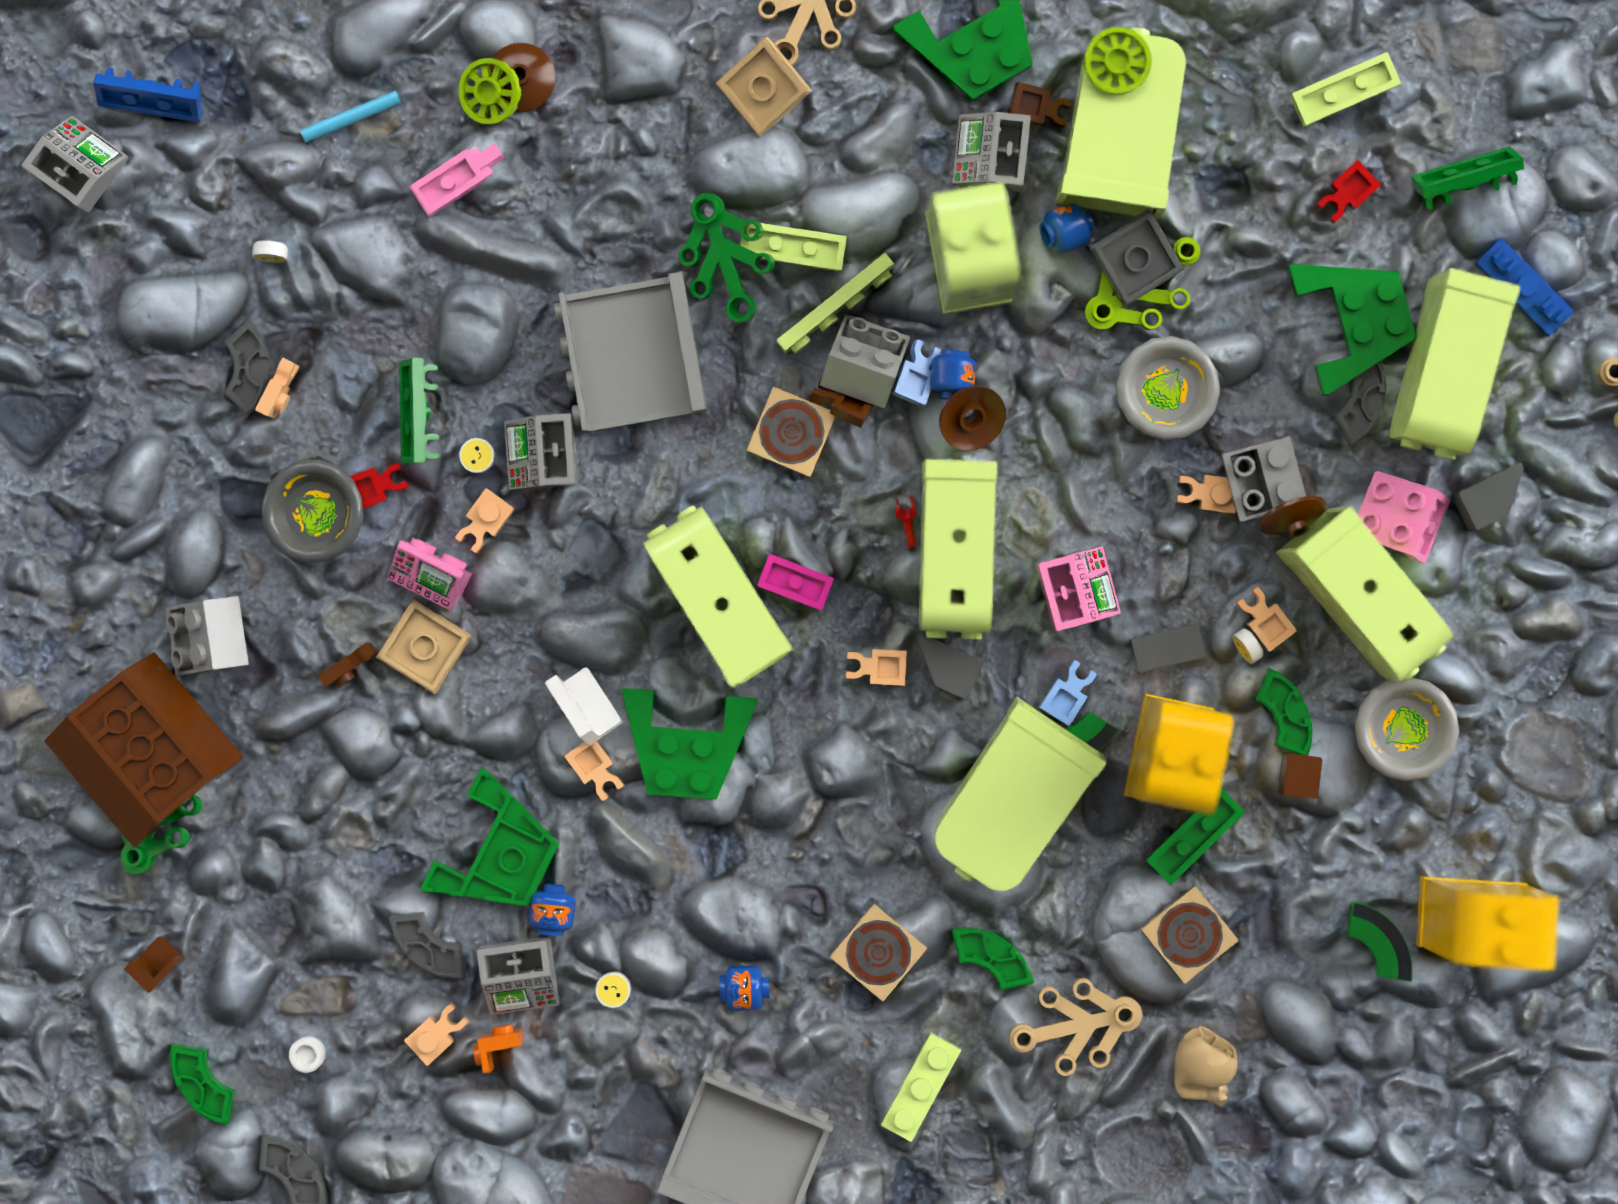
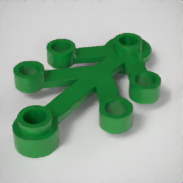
[678,193,775,322]
[120,795,202,874]

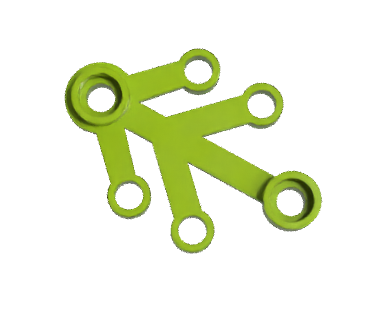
[1085,237,1200,331]

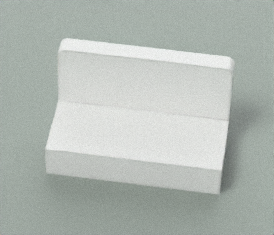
[545,668,622,746]

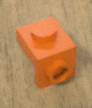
[473,1024,525,1074]

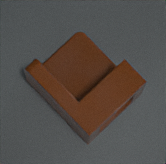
[1277,752,1322,799]
[124,936,186,993]

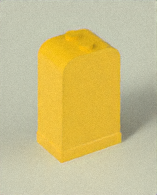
[1123,694,1233,815]
[1416,876,1559,970]

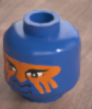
[1039,203,1094,253]
[930,349,976,400]
[528,884,576,936]
[720,965,770,1011]

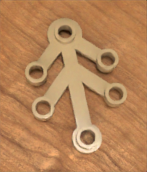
[758,0,856,66]
[1009,978,1142,1076]

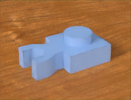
[890,339,941,407]
[1039,660,1097,726]

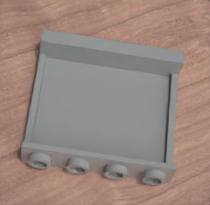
[554,272,707,433]
[657,1068,833,1204]

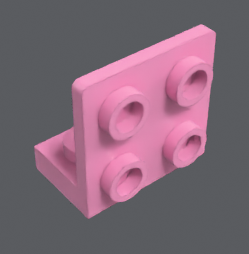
[1358,471,1451,564]

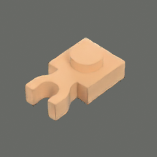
[255,357,300,419]
[1176,475,1236,514]
[455,488,515,554]
[1235,586,1297,652]
[846,649,907,686]
[564,741,624,801]
[404,1002,469,1066]

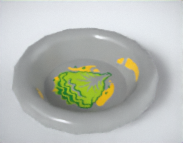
[1116,336,1220,440]
[1355,677,1459,781]

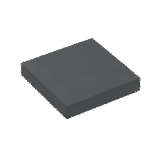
[1088,210,1185,306]

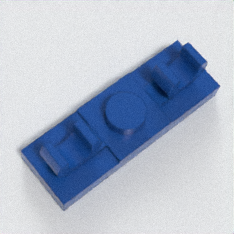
[93,68,203,123]
[1474,238,1575,337]

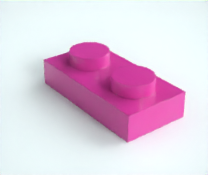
[757,554,834,611]

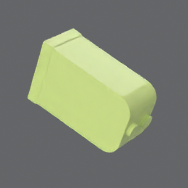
[1056,28,1186,220]
[925,182,1020,315]
[1390,268,1520,460]
[919,460,997,639]
[643,505,795,688]
[1276,506,1453,683]
[935,697,1107,891]

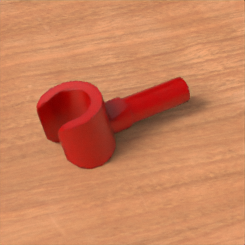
[895,496,916,548]

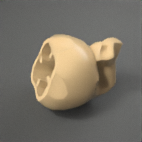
[1174,1026,1238,1107]

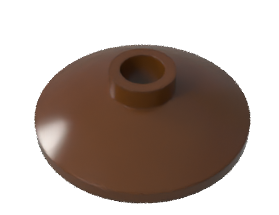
[490,43,556,112]
[939,385,1006,451]
[1259,496,1327,537]

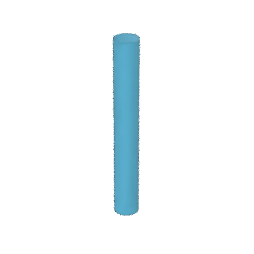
[300,91,401,142]

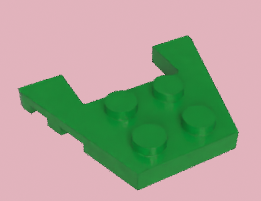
[892,0,1033,102]
[1287,264,1417,397]
[622,688,758,800]
[420,767,560,906]

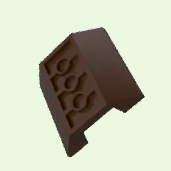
[44,652,244,848]

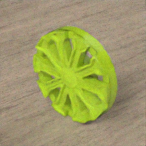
[1085,27,1152,95]
[458,58,521,124]

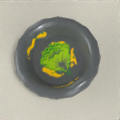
[261,459,364,563]

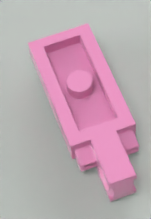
[410,143,504,217]

